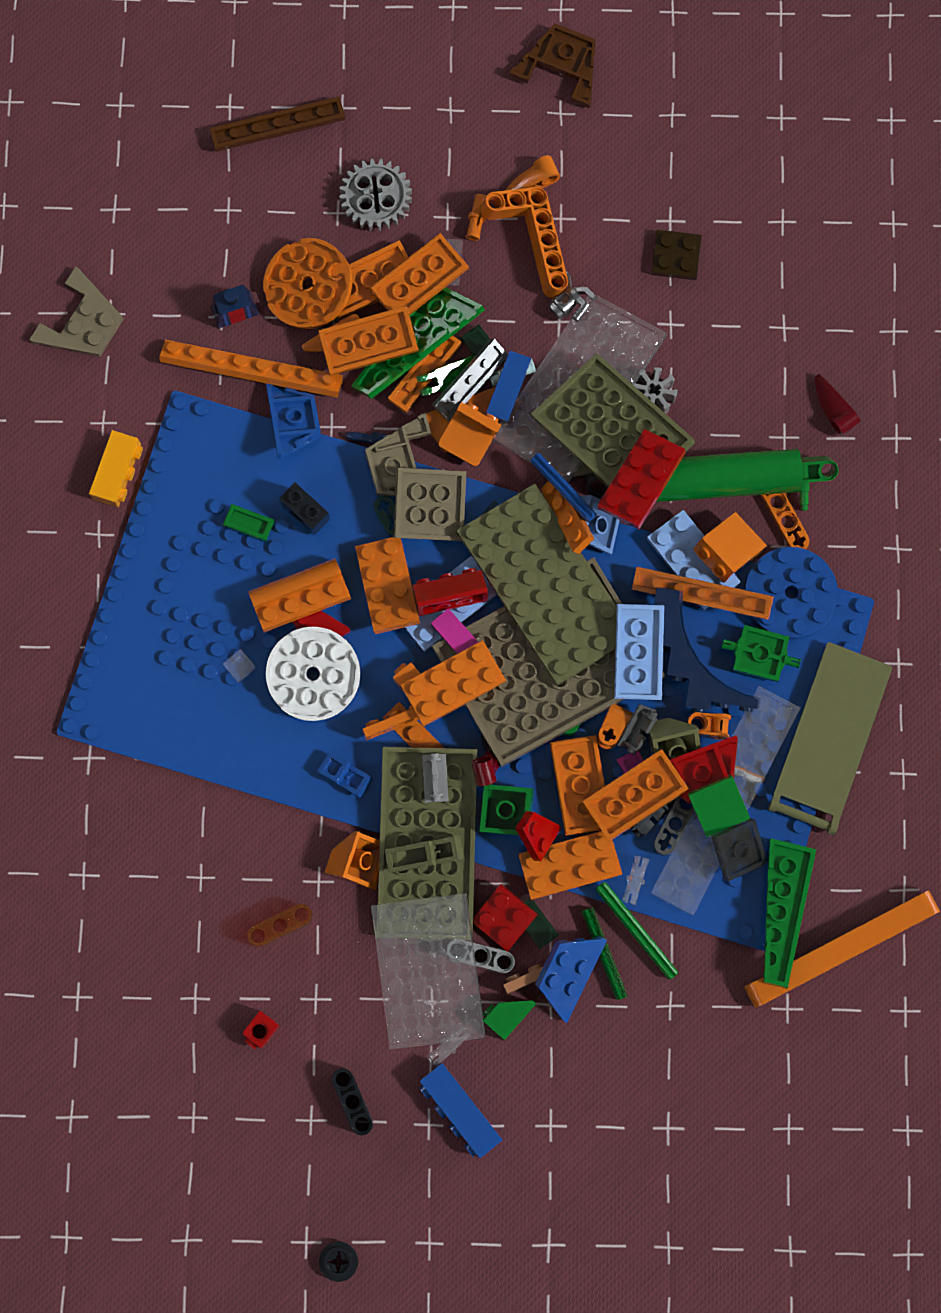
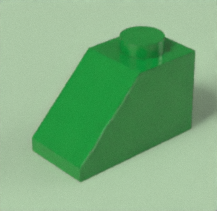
[482,1001,536,1040]

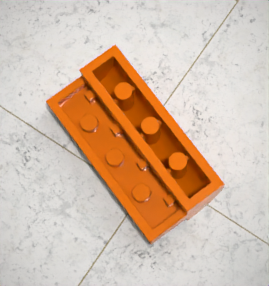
[248,558,351,632]

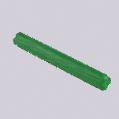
[596,882,678,980]

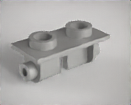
[422,753,449,803]

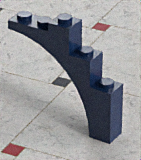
[654,587,761,713]

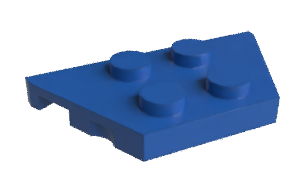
[266,384,321,459]
[535,936,607,1023]

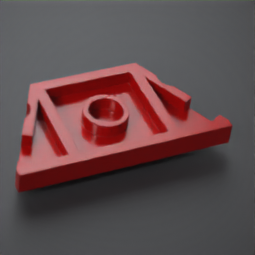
[670,735,738,804]

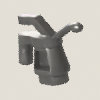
[548,271,597,322]

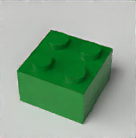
[480,785,534,835]

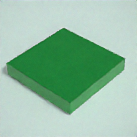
[688,775,750,837]

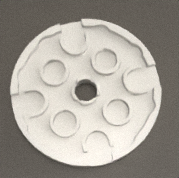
[266,627,360,721]

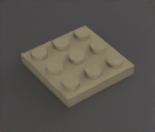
[393,468,466,541]

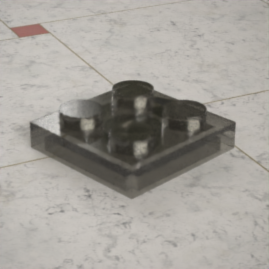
[711,818,768,881]

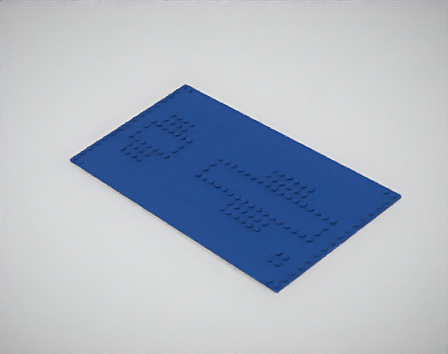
[57,391,874,951]

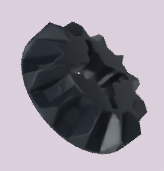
[319,1241,358,1282]

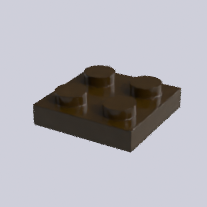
[651,229,702,280]

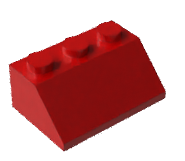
[413,568,488,616]

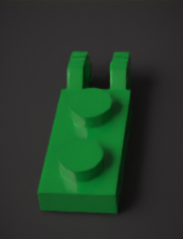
[416,355,475,396]

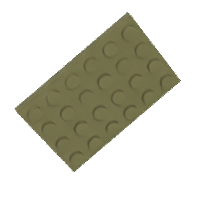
[531,353,695,487]

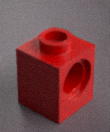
[242,1011,280,1049]

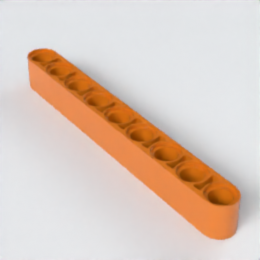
[744,890,940,1008]

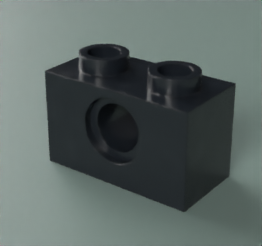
[279,482,330,536]

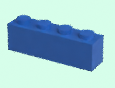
[419,1063,502,1158]

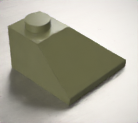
[647,718,701,760]

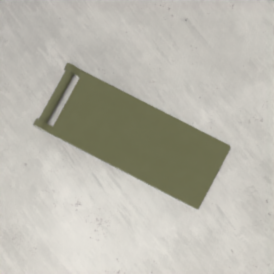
[767,642,892,836]

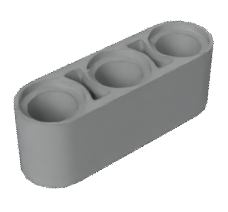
[447,939,515,974]

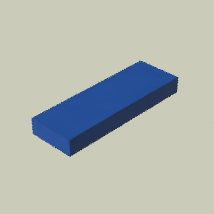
[486,351,531,423]

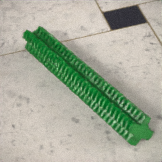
[581,907,628,1001]

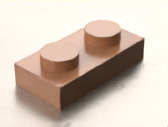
[503,963,543,994]

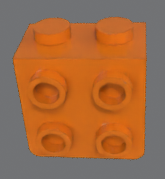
[438,402,501,467]

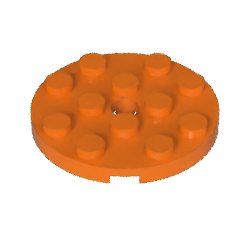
[263,238,352,329]

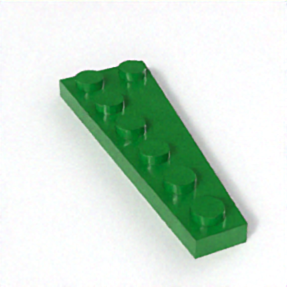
[763,838,816,989]

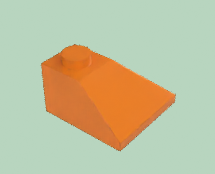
[324,831,380,890]

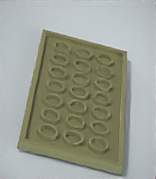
[457,484,617,686]
[377,747,477,940]

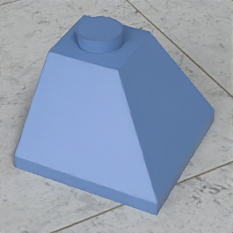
[581,495,620,555]

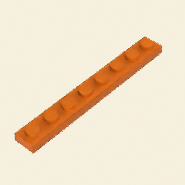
[160,339,343,398]

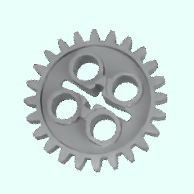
[339,159,412,231]

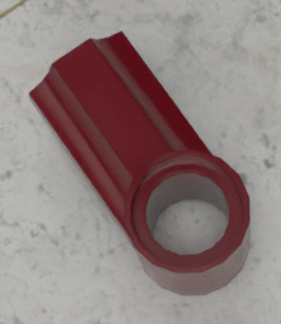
[471,751,500,786]

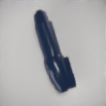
[345,432,388,445]

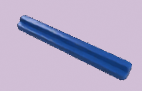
[531,453,597,522]

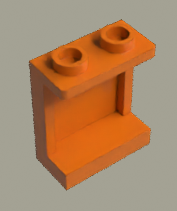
[693,512,767,583]

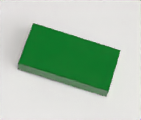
[223,504,275,542]

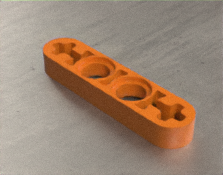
[761,493,810,549]

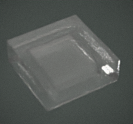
[223,649,256,683]

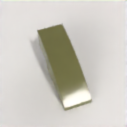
[385,836,465,873]

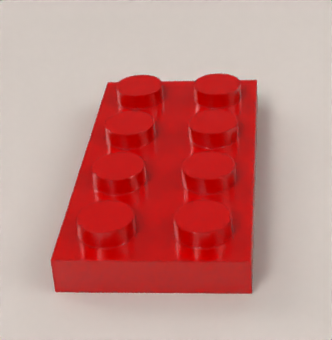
[597,429,686,529]

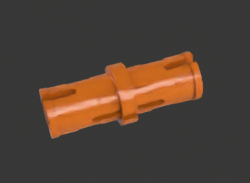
[465,194,486,241]

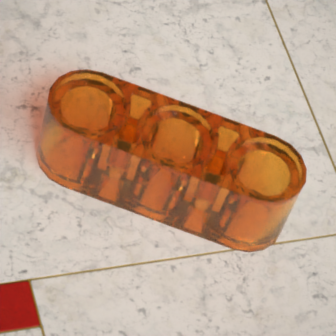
[247,904,313,948]

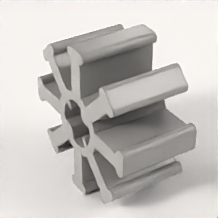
[632,367,678,414]

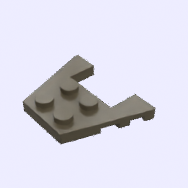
[29,266,124,357]
[364,413,431,497]

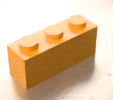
[89,430,143,508]

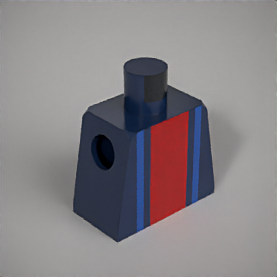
[211,285,259,329]

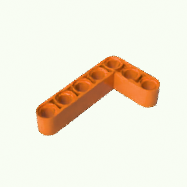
[480,187,568,298]

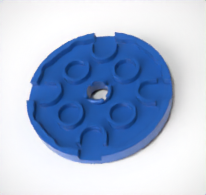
[744,547,838,639]

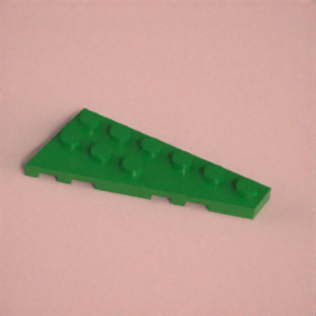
[352,287,485,399]

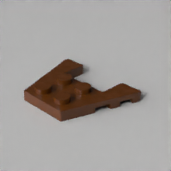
[510,23,596,108]

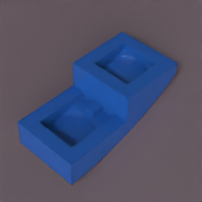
[317,752,373,798]

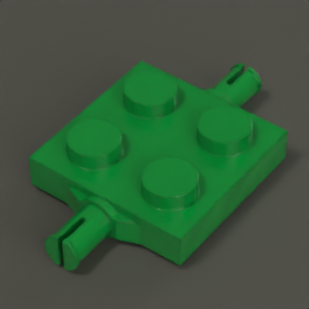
[721,625,801,683]

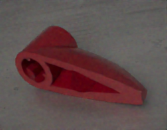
[815,374,861,436]

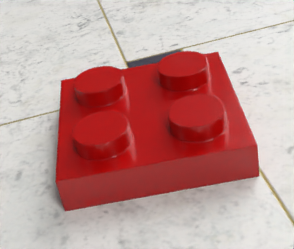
[473,884,538,952]

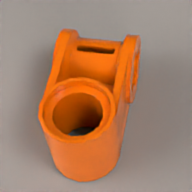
[597,704,633,750]
[685,712,731,740]

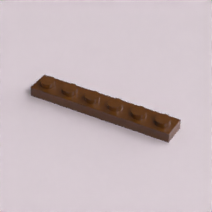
[210,96,345,152]

